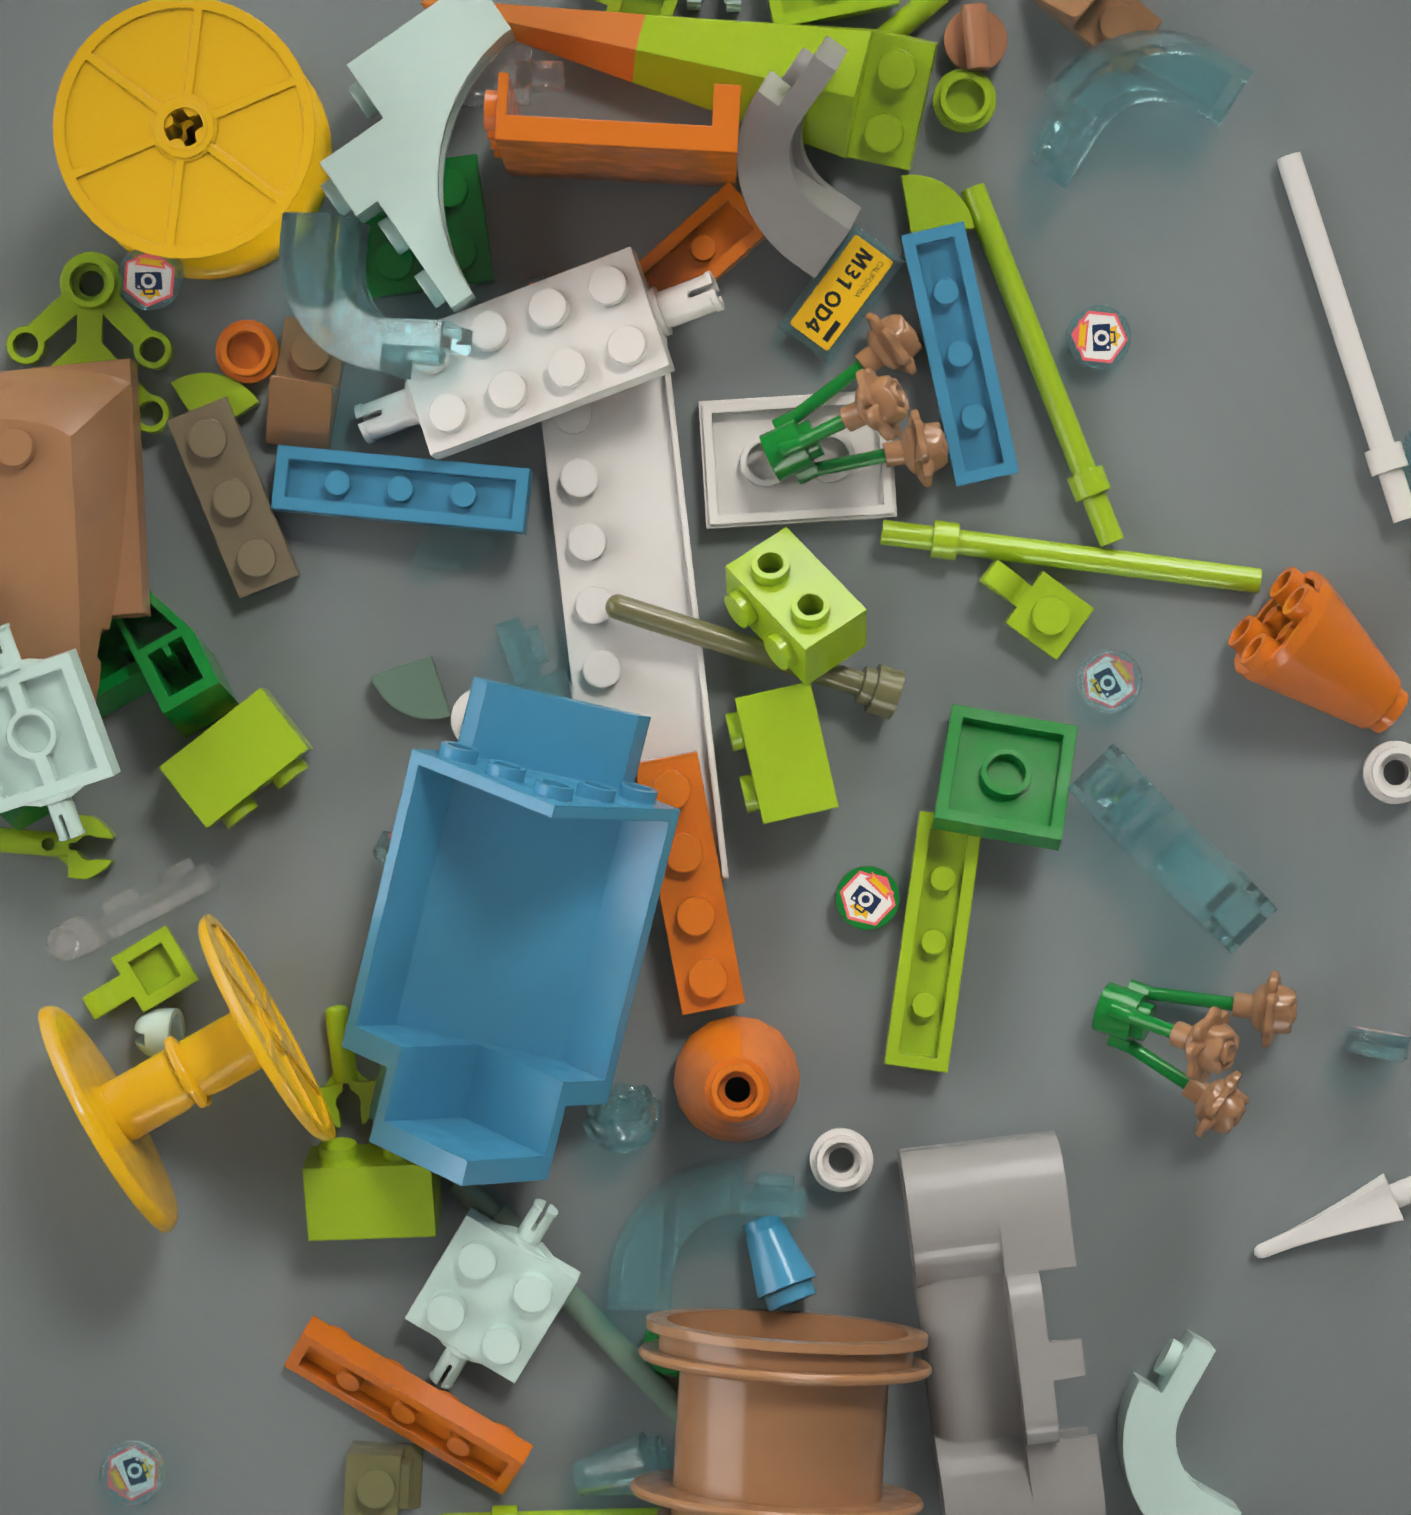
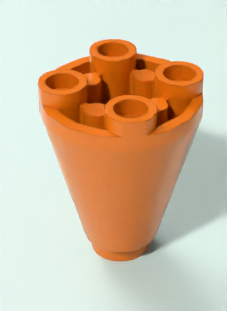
[1228,566,1409,733]
[673,1015,800,1143]

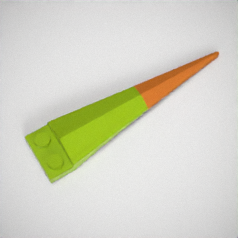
[420,0,939,171]

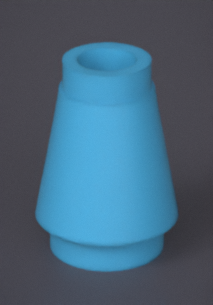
[743,1212,817,1312]

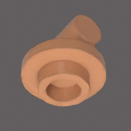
[943,3,1008,73]

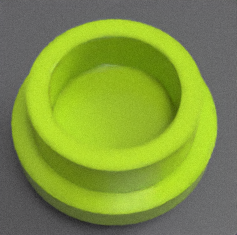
[932,68,997,133]

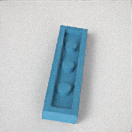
[900,221,1019,487]
[271,445,533,535]

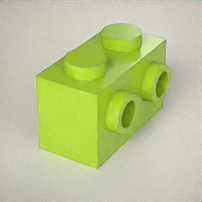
[724,527,867,686]
[725,683,839,824]
[159,688,314,830]
[302,1137,443,1241]

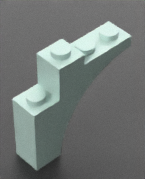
[320,0,516,313]

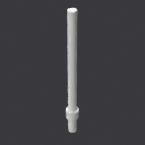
[1276,152,1411,523]

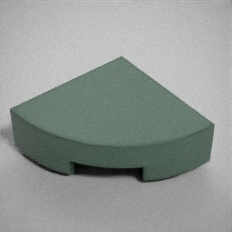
[371,656,451,720]

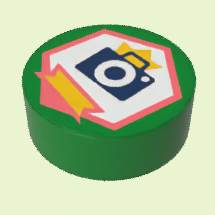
[835,866,900,930]

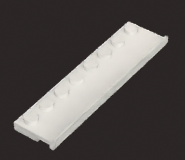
[541,373,729,880]

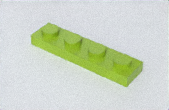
[884,810,981,1073]

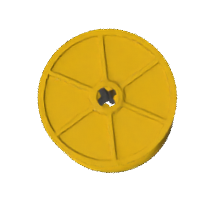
[53,0,333,280]
[38,914,336,1233]

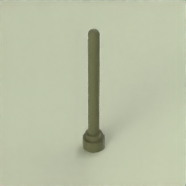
[605,594,905,720]

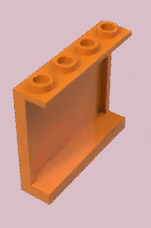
[483,72,741,188]

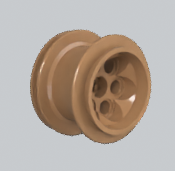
[630,1308,933,1515]

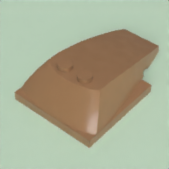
[0,358,151,702]

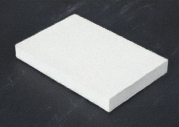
[698,391,897,530]

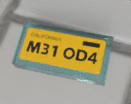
[778,223,905,365]

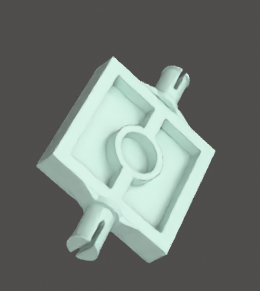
[0,623,121,842]
[405,1198,581,1389]

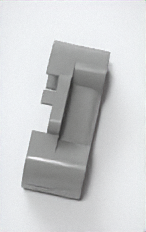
[898,1130,1107,1515]

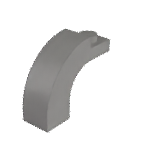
[737,36,862,278]

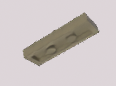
[166,396,300,599]

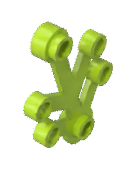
[6,252,175,434]

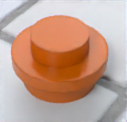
[215,320,280,384]

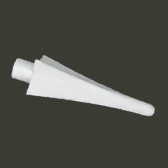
[1254,1173,1411,1258]

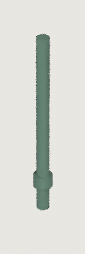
[448,1183,678,1425]

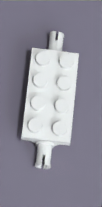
[354,246,725,460]

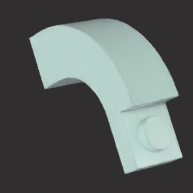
[1117,1329,1242,1515]

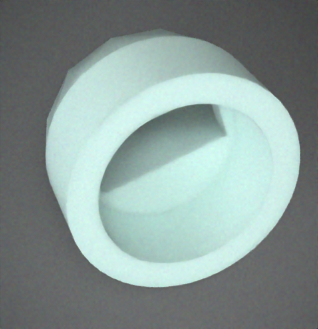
[134,1007,185,1057]

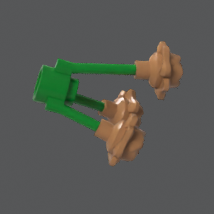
[759,312,949,487]
[1092,970,1298,1138]

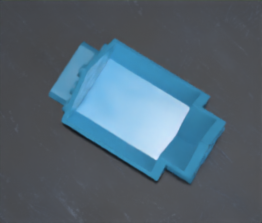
[341,676,681,1186]

